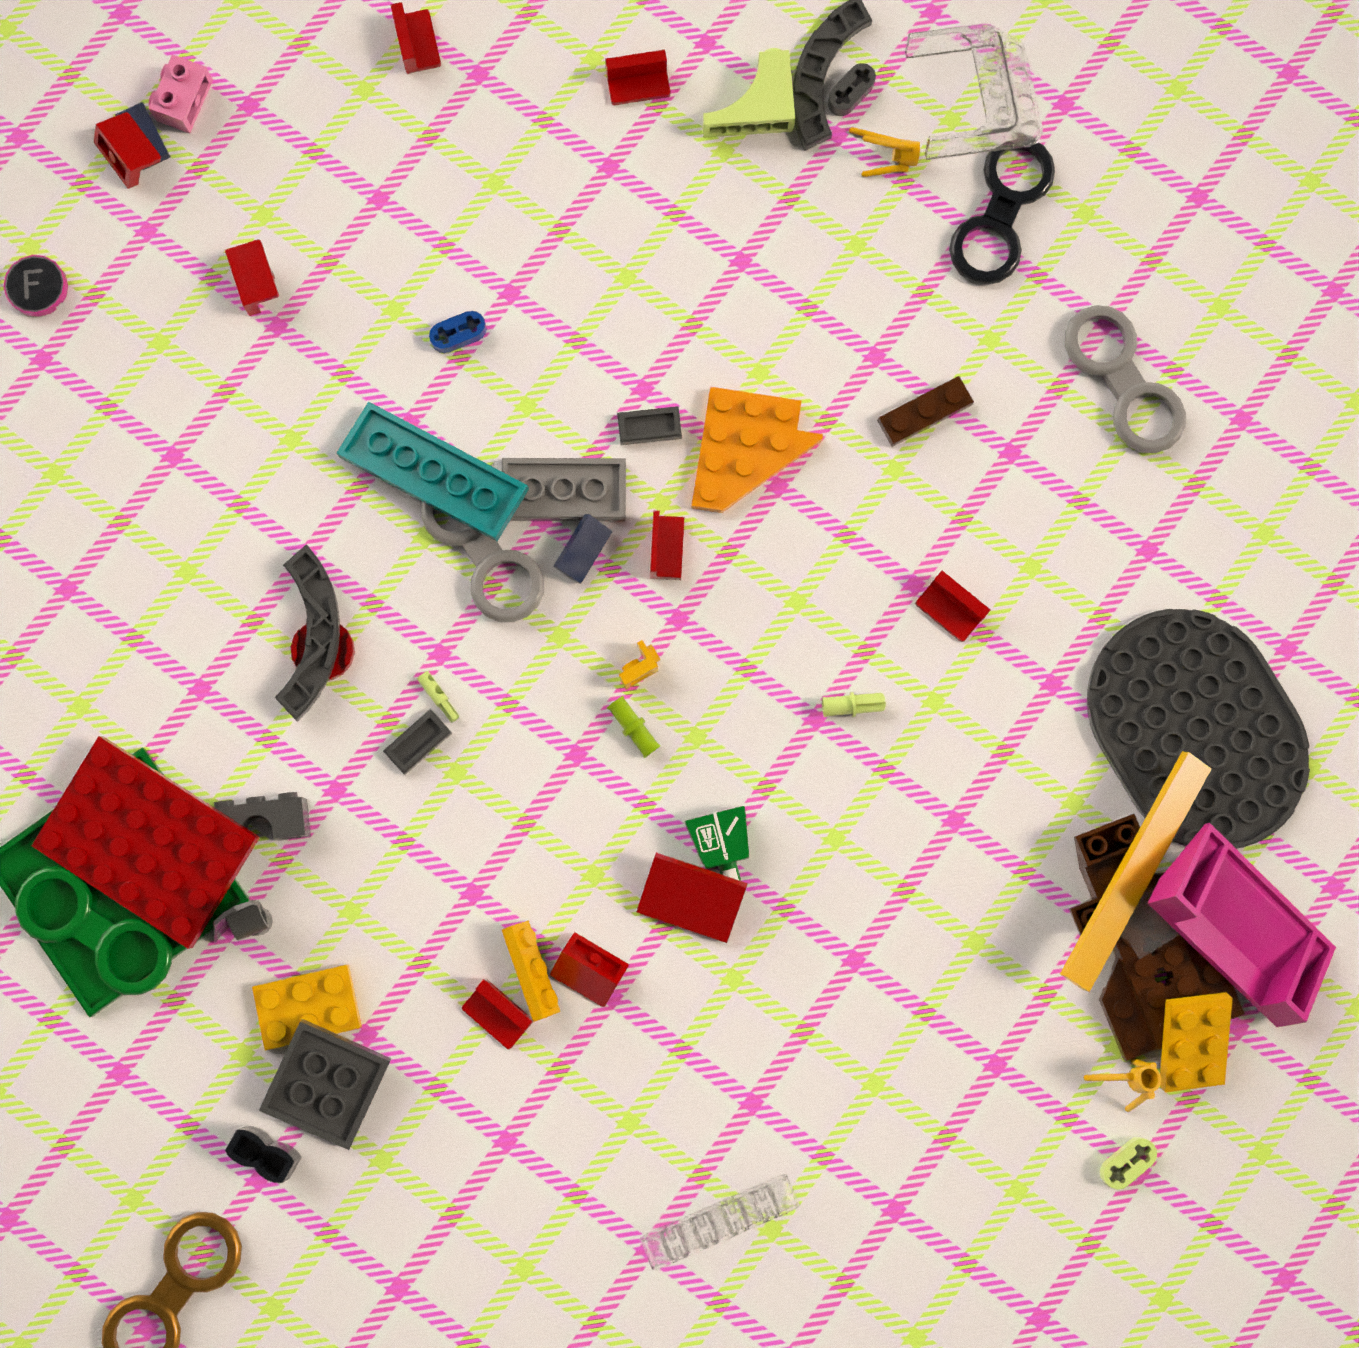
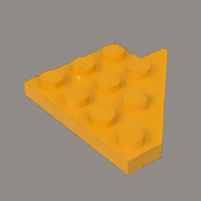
[691,387,823,513]

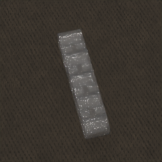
[639,1174,800,1270]

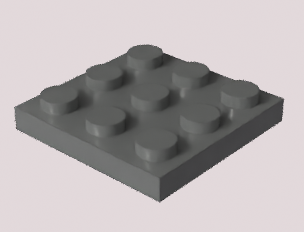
[259,1019,391,1150]

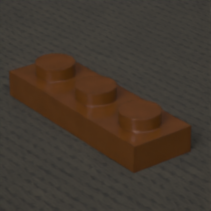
[877,376,974,447]

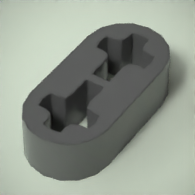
[828,63,876,116]

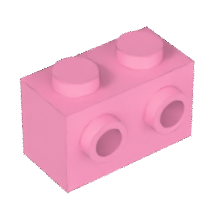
[149,54,213,133]

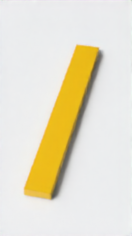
[1060,751,1211,992]

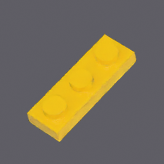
[501,920,561,1022]

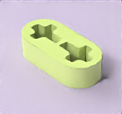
[1100,1137,1157,1190]

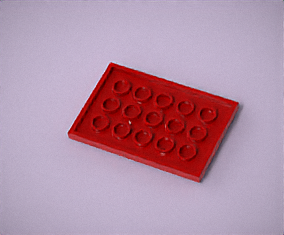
[32,736,260,949]

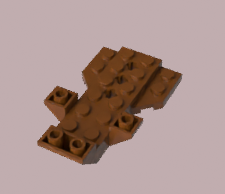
[1069,813,1245,1061]

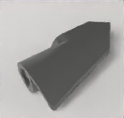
[213,900,273,943]

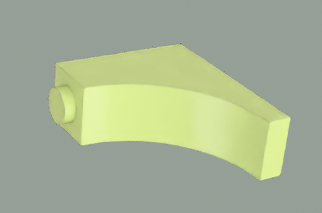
[703,48,795,138]

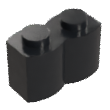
[225,1126,302,1183]

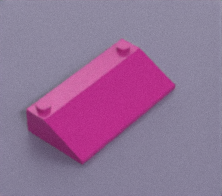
[1148,823,1336,1027]

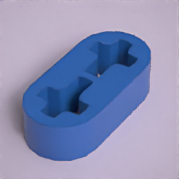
[429,311,487,353]

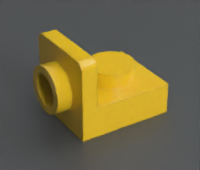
[619,640,660,690]

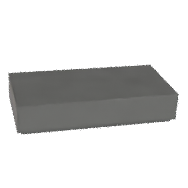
[617,406,682,445]
[383,709,452,775]

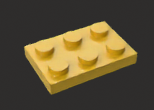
[252,964,362,1051]
[1160,992,1233,1093]

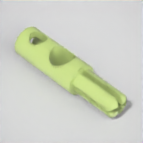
[417,671,459,723]

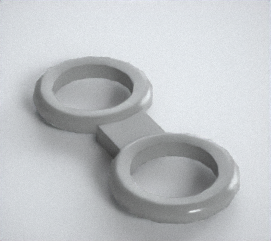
[1065,305,1186,453]
[421,502,544,622]

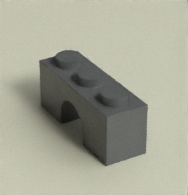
[214,792,311,841]

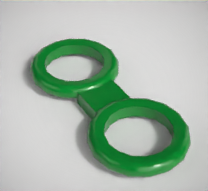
[15,866,172,996]

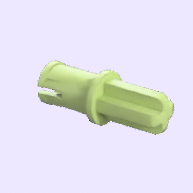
[822,692,886,717]

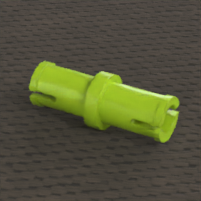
[607,696,660,758]

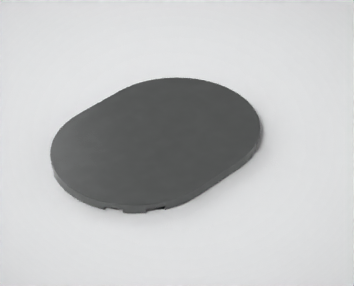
[1087,609,1310,849]

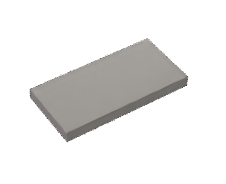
[502,458,626,521]

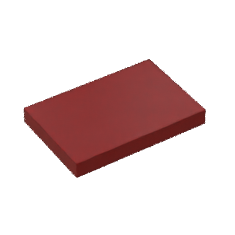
[636,852,748,943]

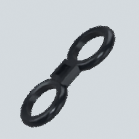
[949,135,1055,285]

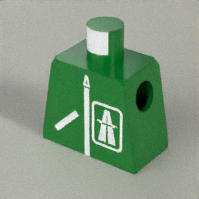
[685,806,749,880]

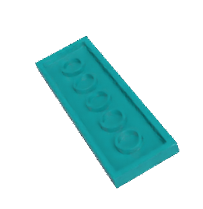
[336,401,529,542]

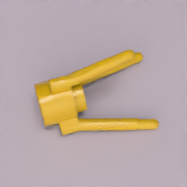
[849,127,920,177]
[1083,1058,1161,1112]

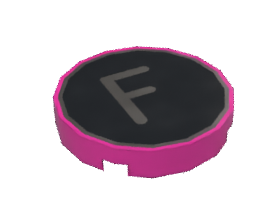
[3,255,68,317]

